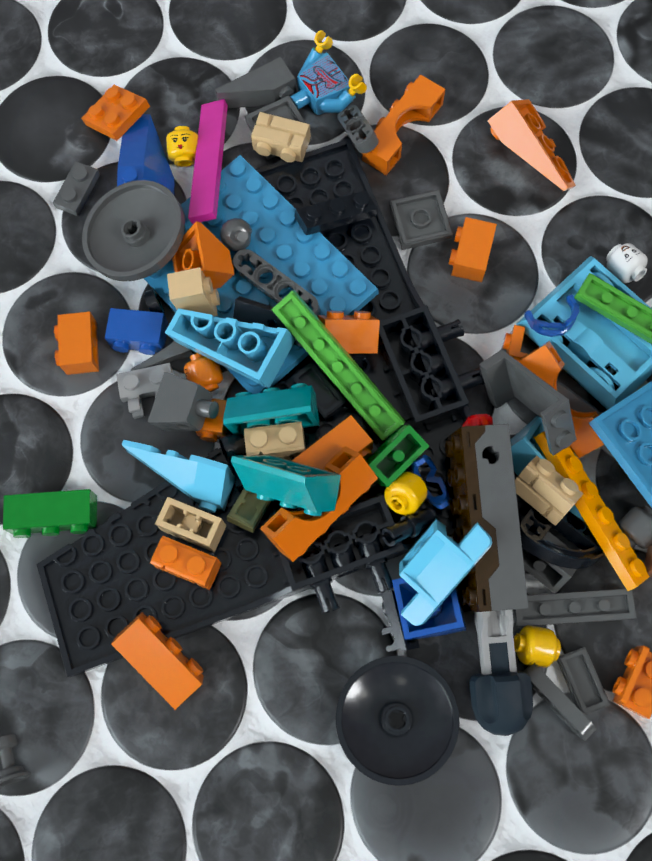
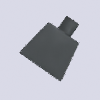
[147,372,219,431]

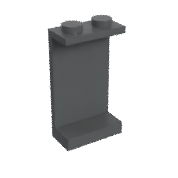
[479,350,577,456]

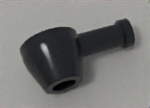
[219,434,246,487]

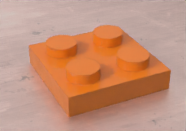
[81,84,150,141]

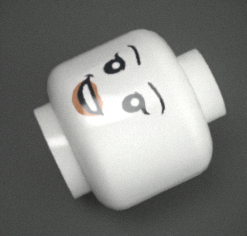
[606,243,648,283]

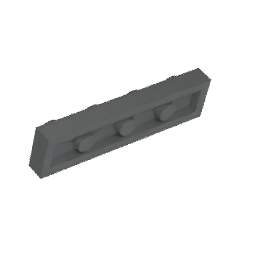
[513,589,637,627]

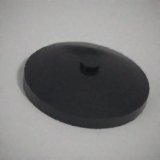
[336,656,460,786]

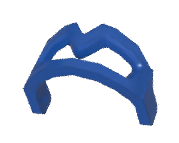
[524,294,580,337]
[411,454,450,509]

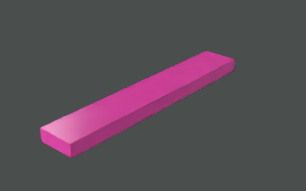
[188,99,228,224]

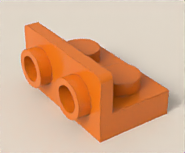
[612,645,652,719]

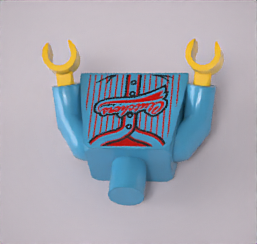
[290,30,367,115]

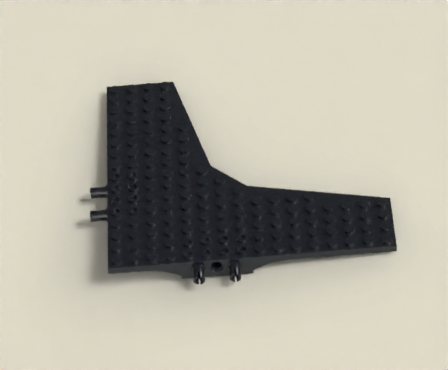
[36,138,485,677]

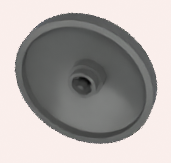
[82,180,185,281]

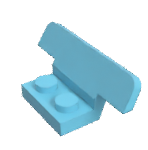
[399,519,492,626]

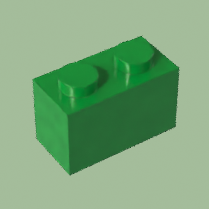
[366,425,429,487]

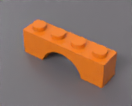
[362,74,445,176]
[518,341,604,458]
[260,446,378,562]

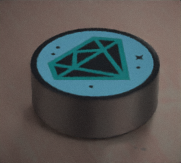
[144,289,164,313]

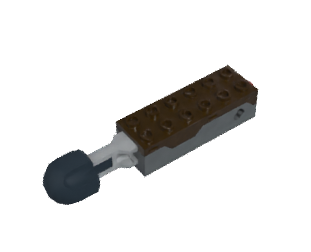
[445,414,533,736]

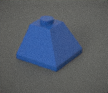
[392,578,467,640]

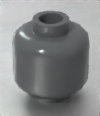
[618,505,652,549]

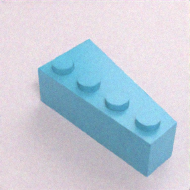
[165,308,296,388]

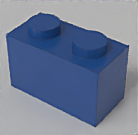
[105,308,169,355]

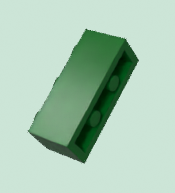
[3,489,97,538]

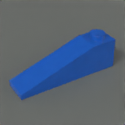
[117,114,175,196]

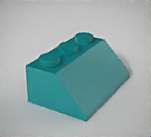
[223,383,319,436]
[231,455,341,516]

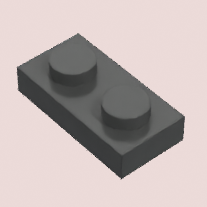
[53,161,100,216]

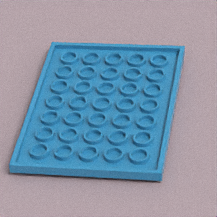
[143,155,379,394]

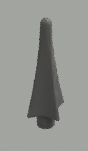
[131,341,194,371]

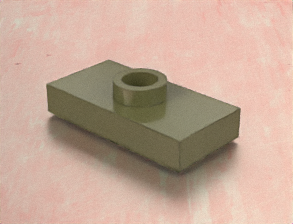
[227,488,271,533]

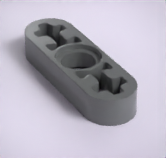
[337,105,379,153]
[522,665,596,741]

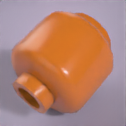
[184,353,223,392]

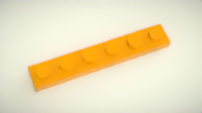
[534,431,650,591]

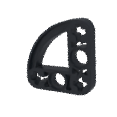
[519,507,605,569]

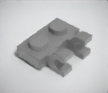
[116,363,173,419]

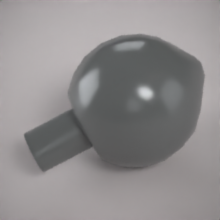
[220,218,252,252]

